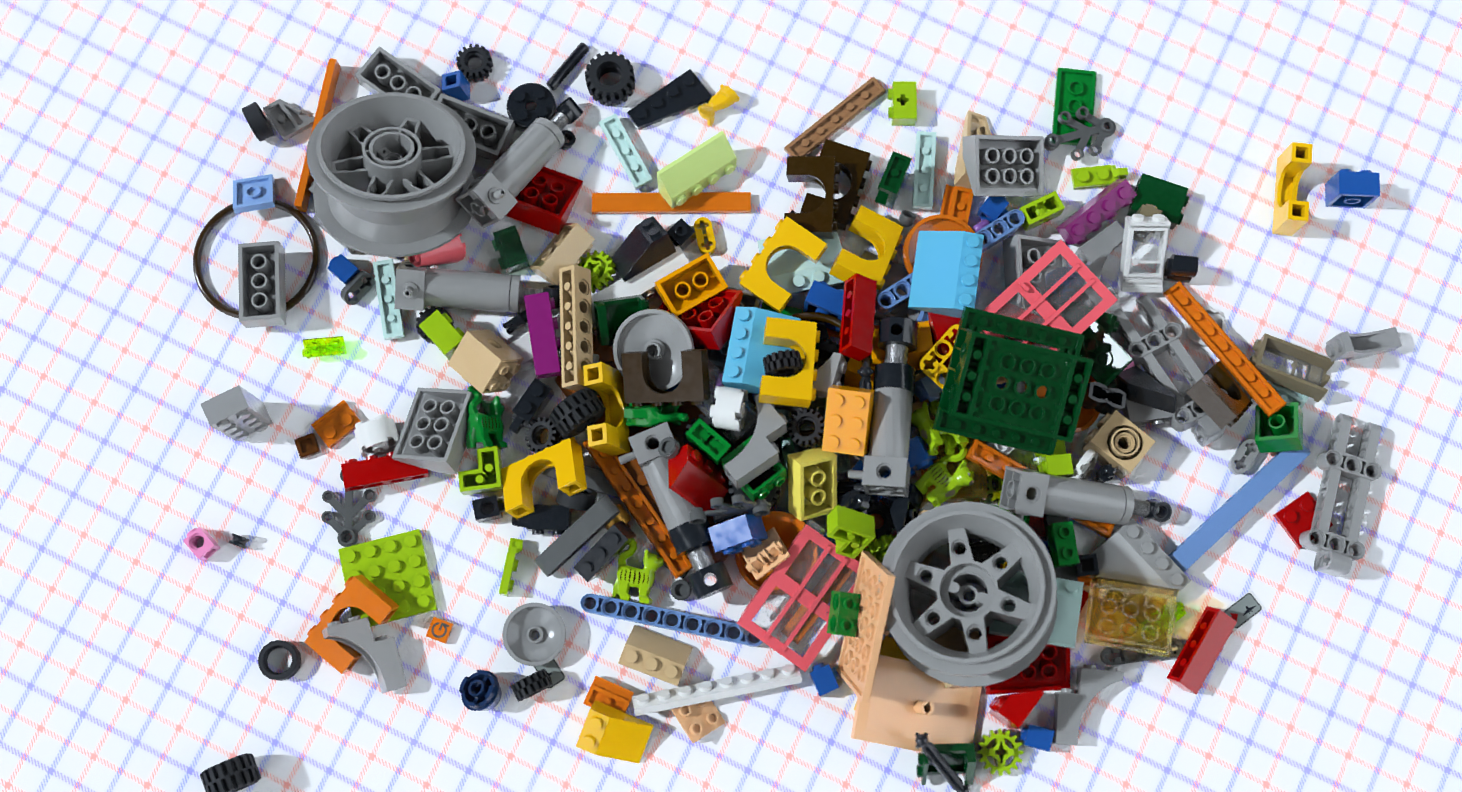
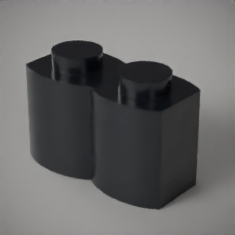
[1163,254,1199,283]
[1082,382,1127,415]

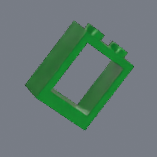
[721,435,787,502]

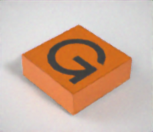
[426,617,454,644]

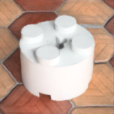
[710,386,748,432]
[354,414,399,458]

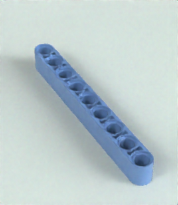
[875,209,1025,315]
[1168,444,1311,572]
[580,593,763,647]

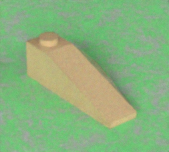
[954,110,991,189]

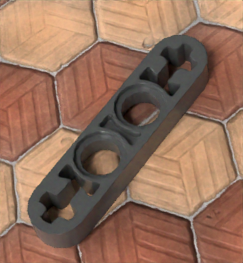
[1100,638,1183,666]

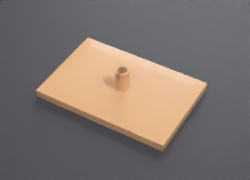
[837,551,895,703]
[851,655,982,752]

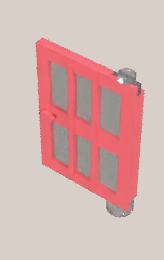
[982,239,1118,385]
[736,519,859,672]

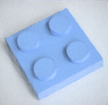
[233,174,275,214]

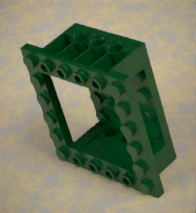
[933,306,1094,455]

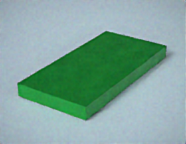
[1051,67,1097,147]

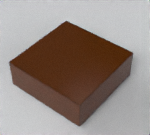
[294,433,321,460]

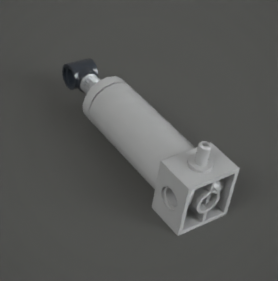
[455,96,584,228]
[394,261,560,313]
[999,466,1172,525]

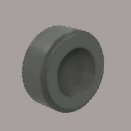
[658,437,680,459]
[670,580,692,601]

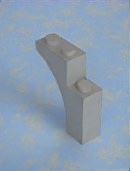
[1075,220,1124,308]
[1325,327,1402,362]
[754,352,847,412]
[724,395,788,489]
[322,615,407,694]
[1052,664,1124,746]

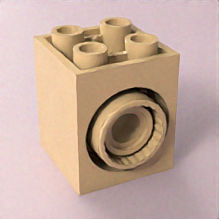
[448,330,524,394]
[1082,410,1156,479]

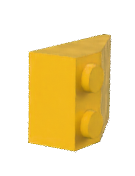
[575,701,654,764]

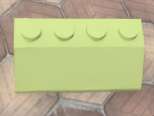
[656,131,737,209]

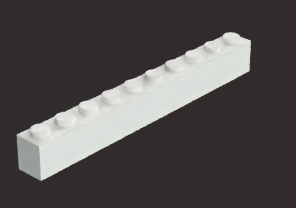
[509,245,689,372]

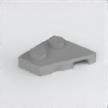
[263,99,315,142]

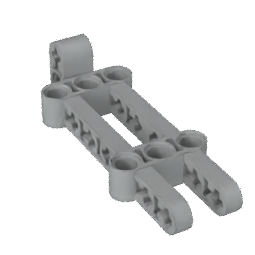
[1109,295,1229,447]
[1299,413,1382,577]

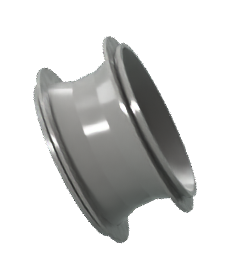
[306,92,476,257]
[878,502,1057,687]

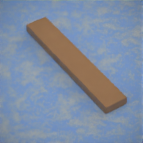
[784,76,886,156]

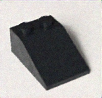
[611,216,677,282]

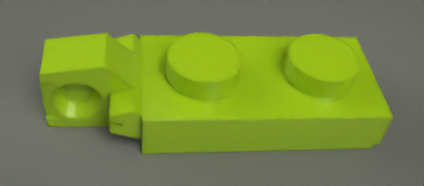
[1070,165,1129,190]
[499,538,523,597]

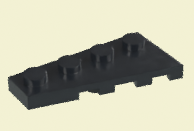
[627,69,712,130]

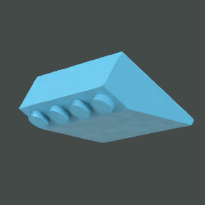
[908,231,984,318]
[722,306,801,394]

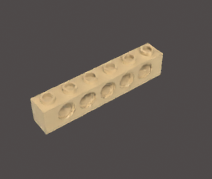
[559,264,593,391]

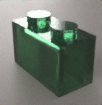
[491,225,530,274]

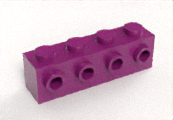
[1056,179,1137,245]
[524,292,561,379]

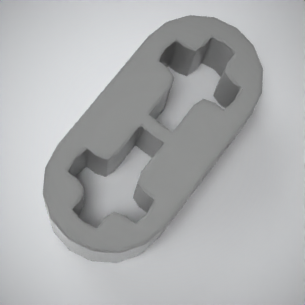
[1228,439,1259,475]

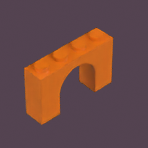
[304,574,399,674]

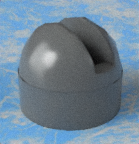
[899,210,916,227]

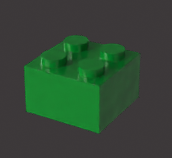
[1255,402,1303,453]

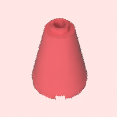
[408,233,466,267]

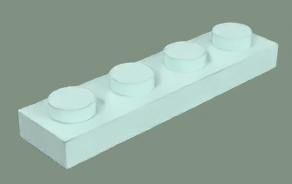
[599,113,653,190]
[912,131,937,210]
[373,259,405,341]

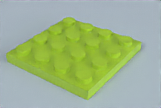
[338,529,438,627]

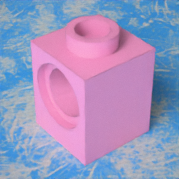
[183,527,221,561]

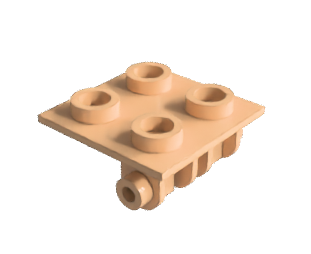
[741,527,790,581]
[671,701,726,744]

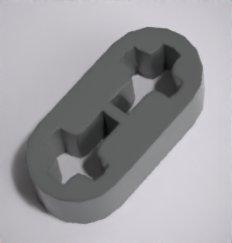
[340,270,375,305]

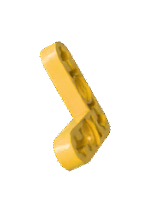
[920,324,959,390]

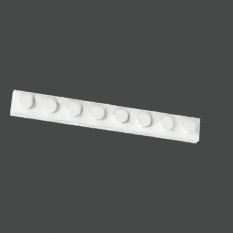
[632,664,802,716]

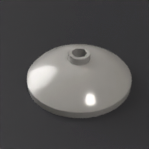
[502,602,566,666]

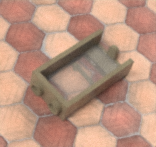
[1249,333,1335,402]

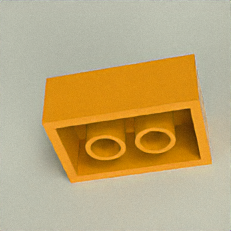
[822,385,875,456]

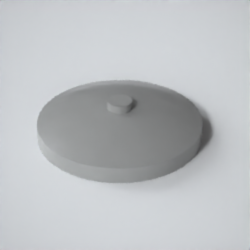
[613,309,694,390]

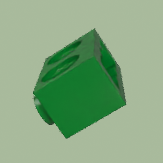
[685,418,732,465]
[1045,521,1080,568]
[827,590,861,637]

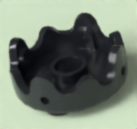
[507,83,557,132]

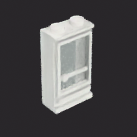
[1118,214,1171,293]

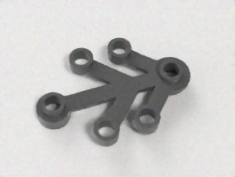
[1044,106,1116,161]
[321,470,377,547]
[689,495,772,524]

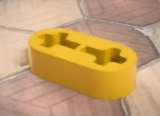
[694,217,716,255]

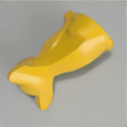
[698,84,740,126]

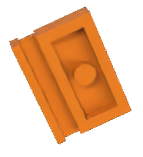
[940,184,973,224]
[311,400,361,449]
[583,675,634,713]

